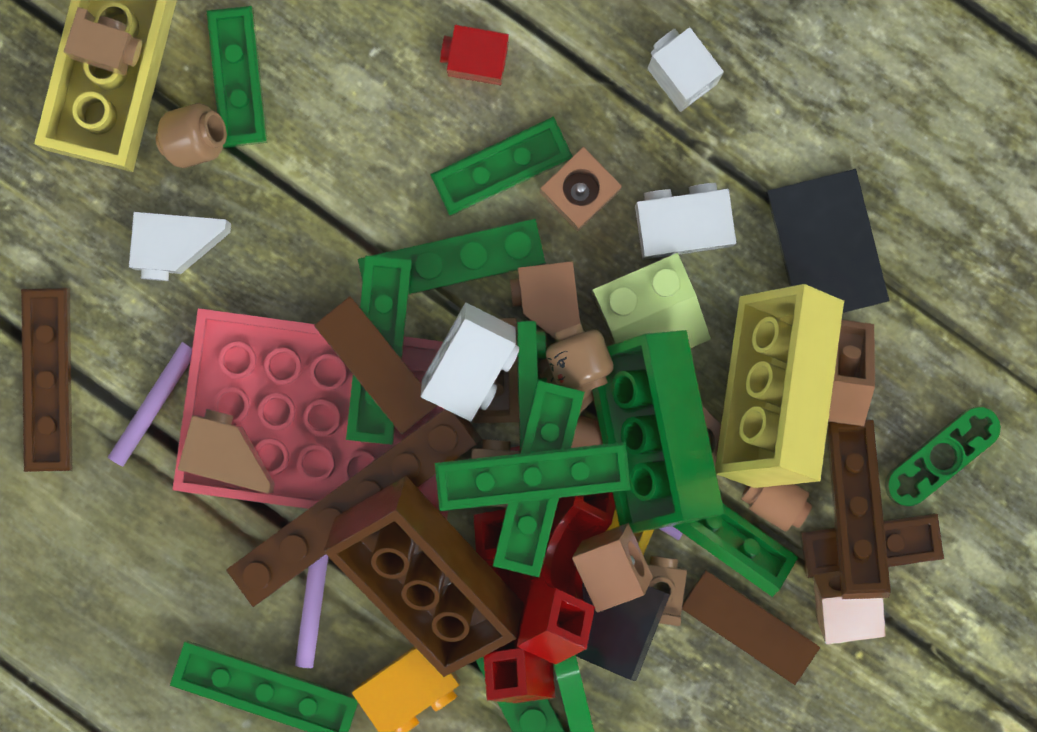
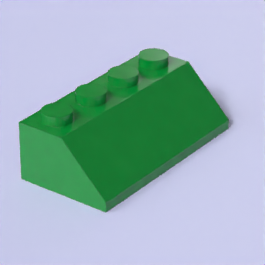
[592,330,724,534]

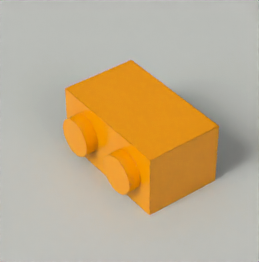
[351,647,460,732]

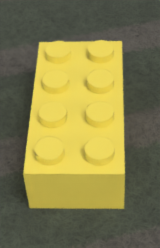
[34,0,177,172]
[715,284,844,488]

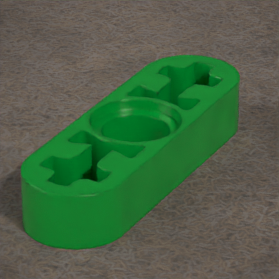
[885,407,1001,506]
[554,655,594,732]

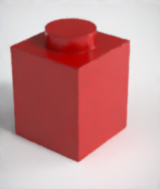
[440,25,509,86]

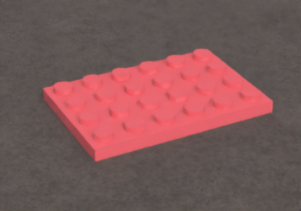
[173,308,449,519]

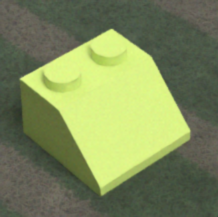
[591,253,711,348]

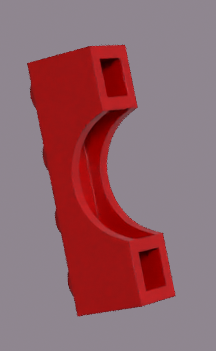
[517,492,615,664]
[473,509,555,703]

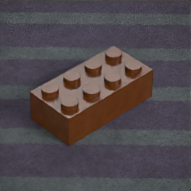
[324,476,524,677]

